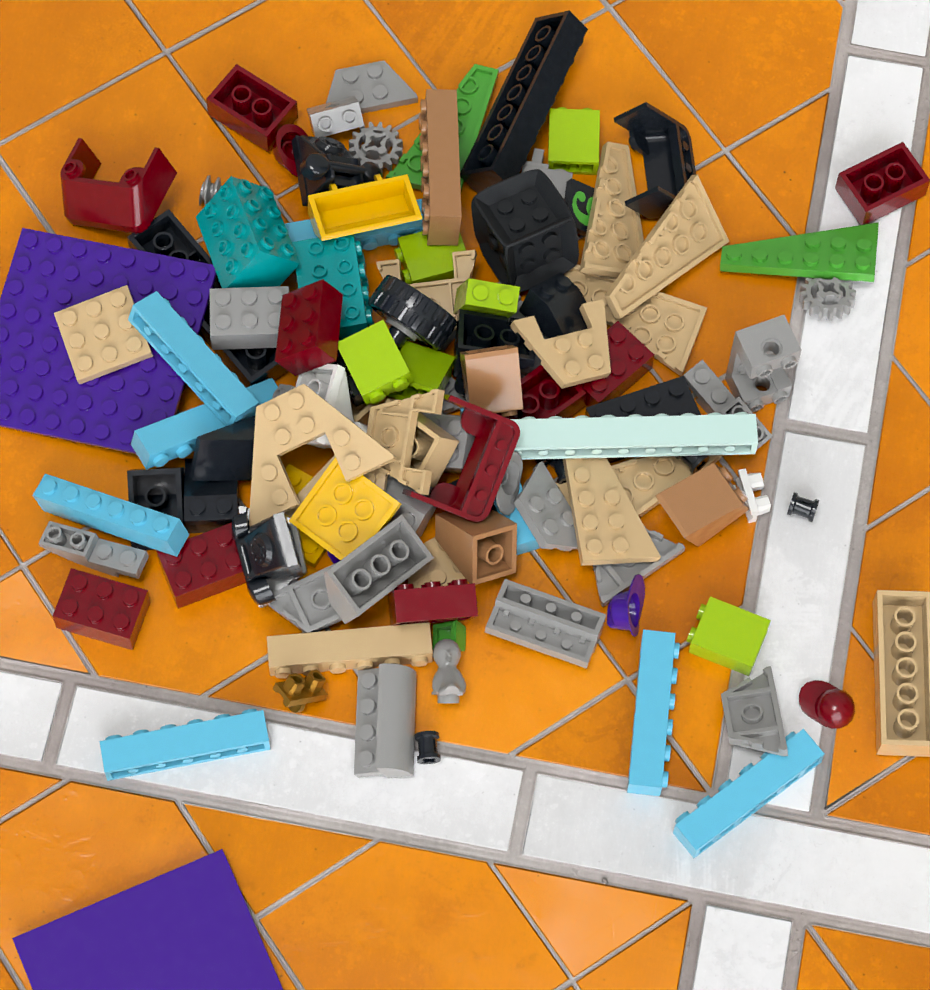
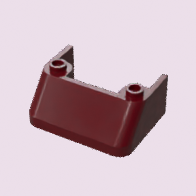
[60,138,177,233]
[402,394,520,522]

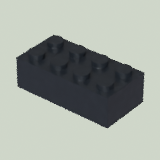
[585,376,701,463]

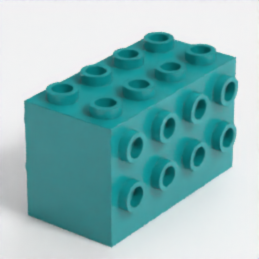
[196,176,300,288]
[292,234,374,341]

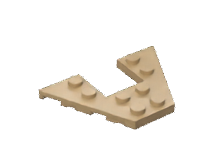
[249,384,397,528]

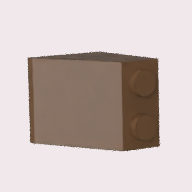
[459,344,523,417]
[655,463,749,547]
[435,509,517,585]

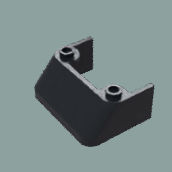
[614,102,696,219]

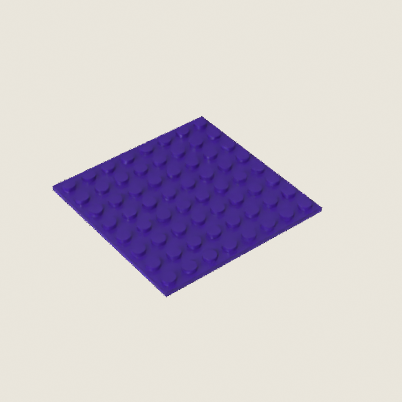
[0,228,217,454]
[12,849,283,990]

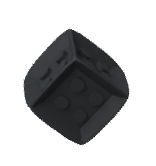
[471,169,579,292]

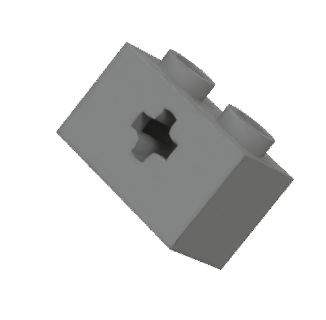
[307,96,365,138]

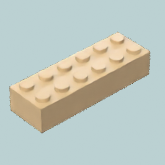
[873,590,930,757]

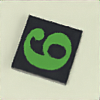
[564,179,595,237]

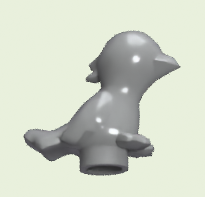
[432,639,466,703]

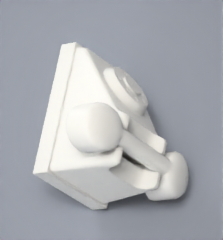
[295,364,367,449]

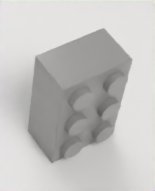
[210,286,289,350]

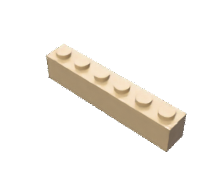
[267,622,433,678]

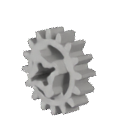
[349,122,403,174]
[799,277,856,321]

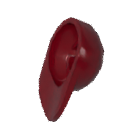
[799,680,855,729]

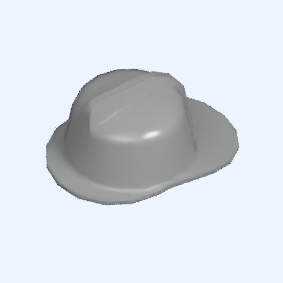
[496,452,523,515]

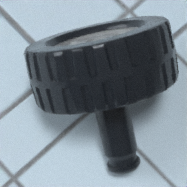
[368,275,457,351]

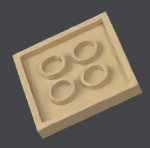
[54,285,153,384]

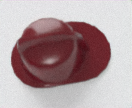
[273,124,308,177]

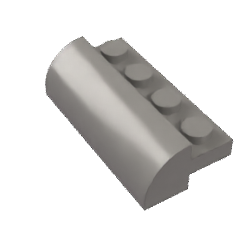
[485,579,606,669]
[354,663,417,778]

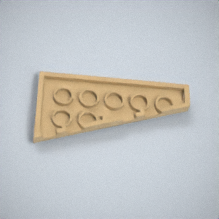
[604,174,729,319]

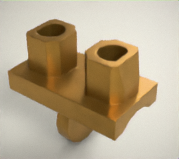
[273,669,328,713]

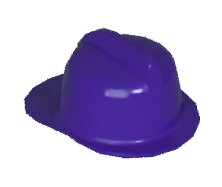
[607,574,645,637]

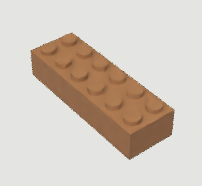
[419,89,462,246]

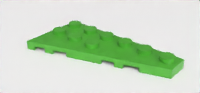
[386,64,499,192]
[720,222,879,282]

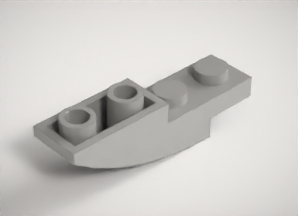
[683,359,773,449]
[38,521,149,579]

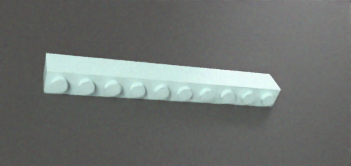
[508,412,758,460]

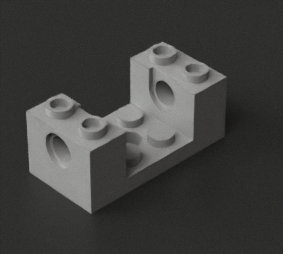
[725,315,802,412]

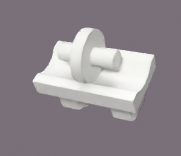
[733,468,771,523]

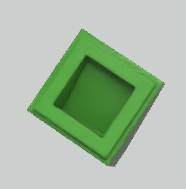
[432,620,466,651]

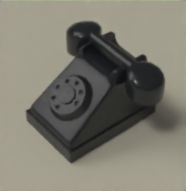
[291,135,382,207]
[452,309,535,397]
[231,512,304,605]

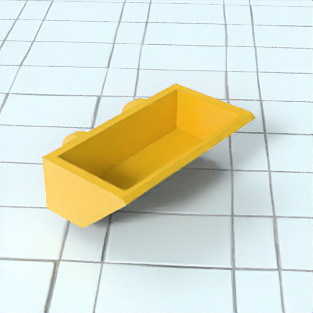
[308,174,422,241]

